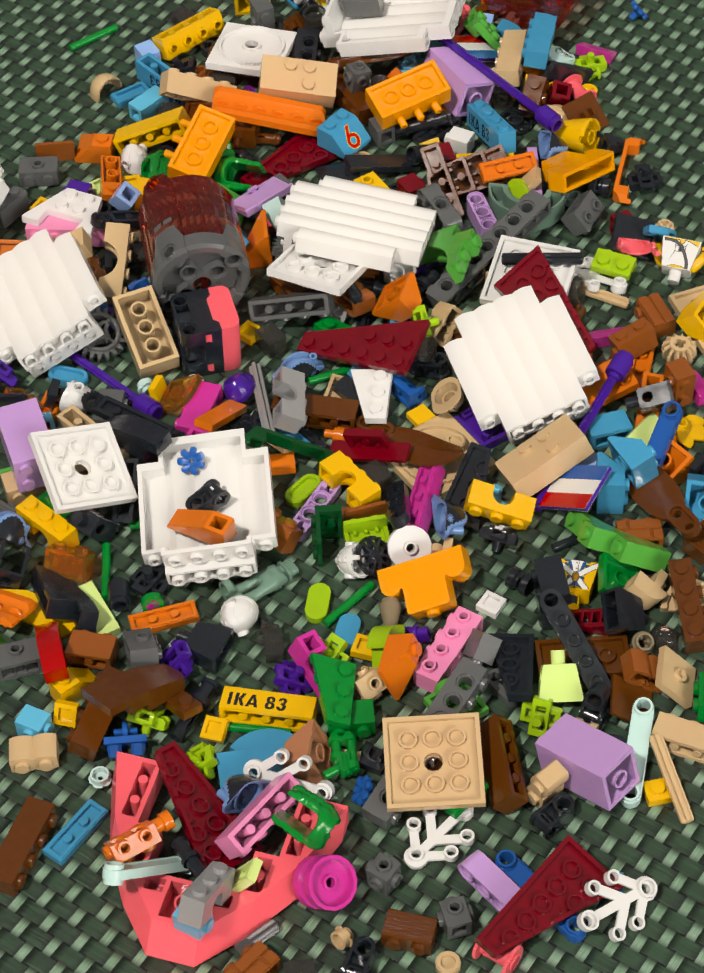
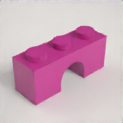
[287,629,327,698]

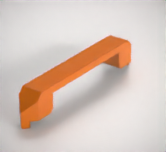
[612,137,646,204]

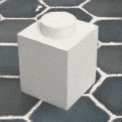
[444,126,475,155]

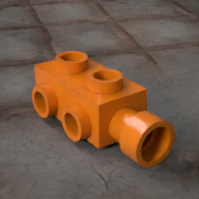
[102,810,176,863]

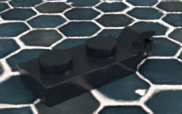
[412,116,461,146]

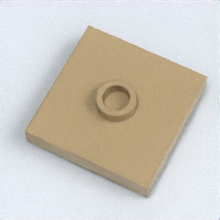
[655,645,696,709]

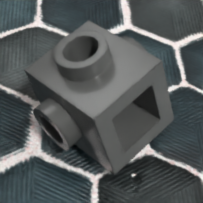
[343,61,372,93]
[365,852,403,897]
[435,896,474,940]

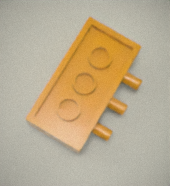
[365,59,451,130]
[164,104,236,192]

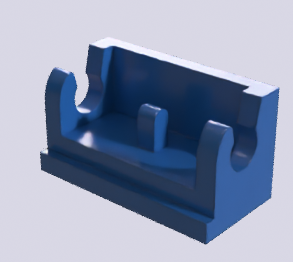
[391,374,427,409]

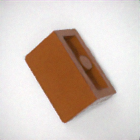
[35,140,76,161]
[342,499,387,522]

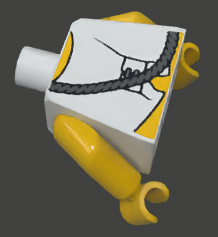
[652,235,704,285]

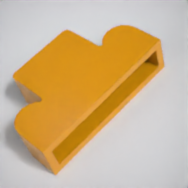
[541,149,615,193]
[377,544,472,620]

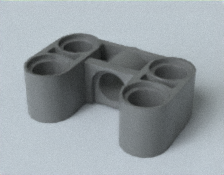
[416,183,463,231]

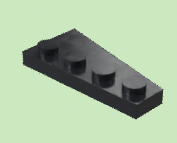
[445,442,491,534]
[488,633,534,702]

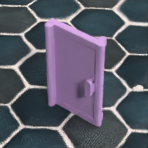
[227,176,293,217]

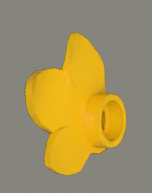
[676,415,704,449]

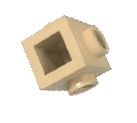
[353,666,387,700]

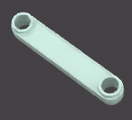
[620,697,654,809]
[102,856,191,886]

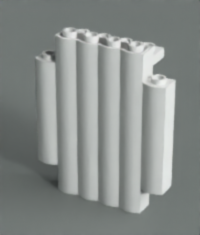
[319,0,466,57]
[274,175,437,273]
[0,229,107,378]
[443,285,600,447]
[137,428,278,586]

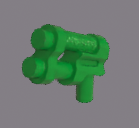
[322,731,360,780]

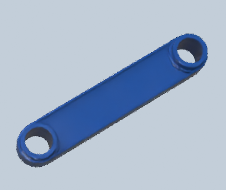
[648,401,683,467]
[495,849,587,943]

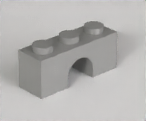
[272,366,307,434]
[177,861,236,930]

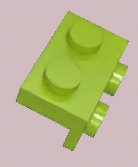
[590,248,637,281]
[343,514,390,548]

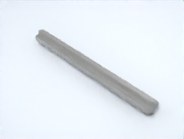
[249,362,276,432]

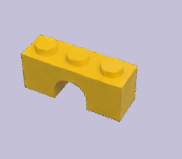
[319,450,382,508]
[463,479,537,530]
[15,494,80,557]

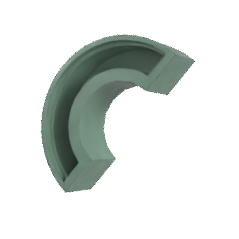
[488,182,567,233]

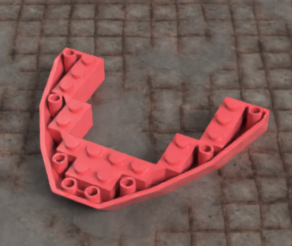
[110,751,349,967]

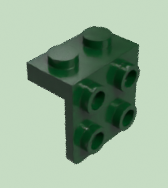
[311,504,343,566]

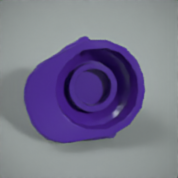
[223,373,256,403]

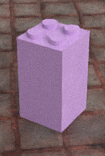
[424,46,496,117]
[0,397,48,493]
[535,713,640,811]

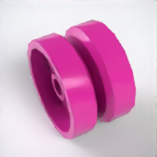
[292,854,357,911]

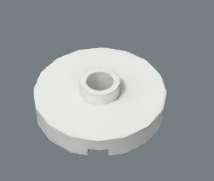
[387,525,432,565]

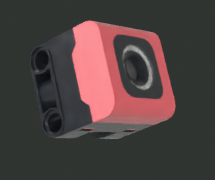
[170,286,242,378]

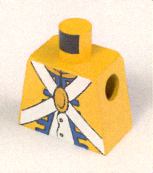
[562,559,598,610]

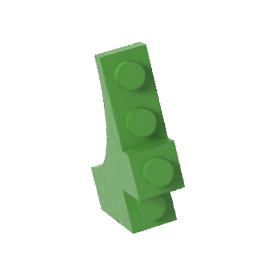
[420,224,482,284]
[564,511,672,572]

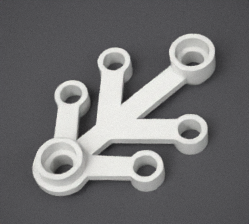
[571,256,628,295]
[243,748,335,816]
[404,807,475,870]
[577,869,657,942]

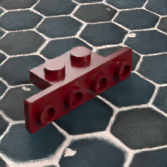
[330,428,412,463]

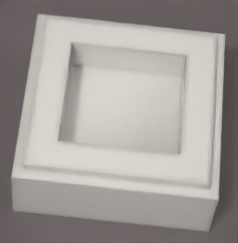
[476,590,507,619]

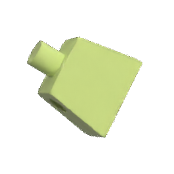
[537,650,584,702]

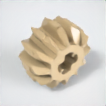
[661,333,697,364]

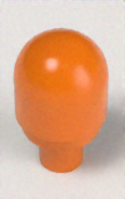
[324,426,346,441]

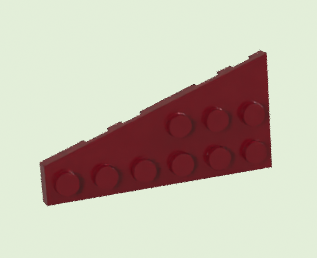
[240,133,339,186]
[494,245,596,355]
[296,319,431,376]
[154,740,264,869]
[474,835,624,958]

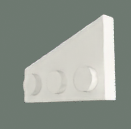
[351,369,393,424]

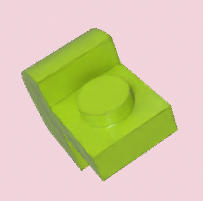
[367,625,405,668]

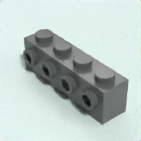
[248,291,335,323]

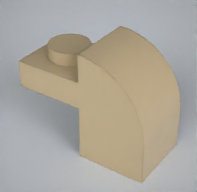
[624,569,668,610]

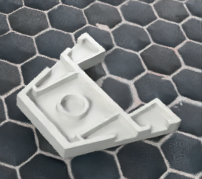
[22,188,103,239]

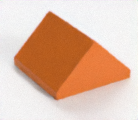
[661,441,694,485]

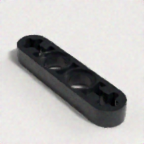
[386,480,411,529]

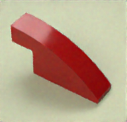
[35,620,69,684]

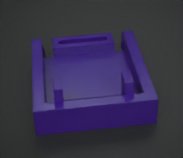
[453,407,508,449]

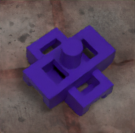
[0,360,17,390]
[159,640,193,680]
[273,660,312,695]

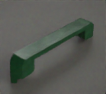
[245,426,334,467]

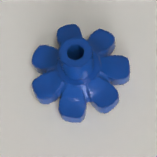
[628,0,648,21]
[177,447,205,475]
[351,775,374,806]

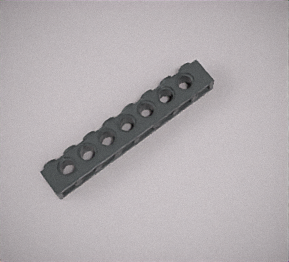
[425,189,552,308]
[362,656,489,831]

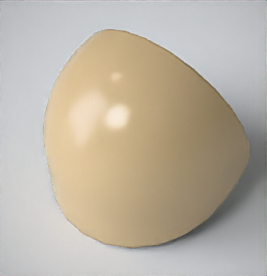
[90,73,122,103]

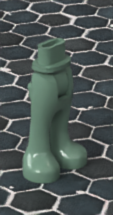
[219,560,299,602]

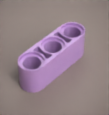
[467,191,497,237]
[457,850,520,912]

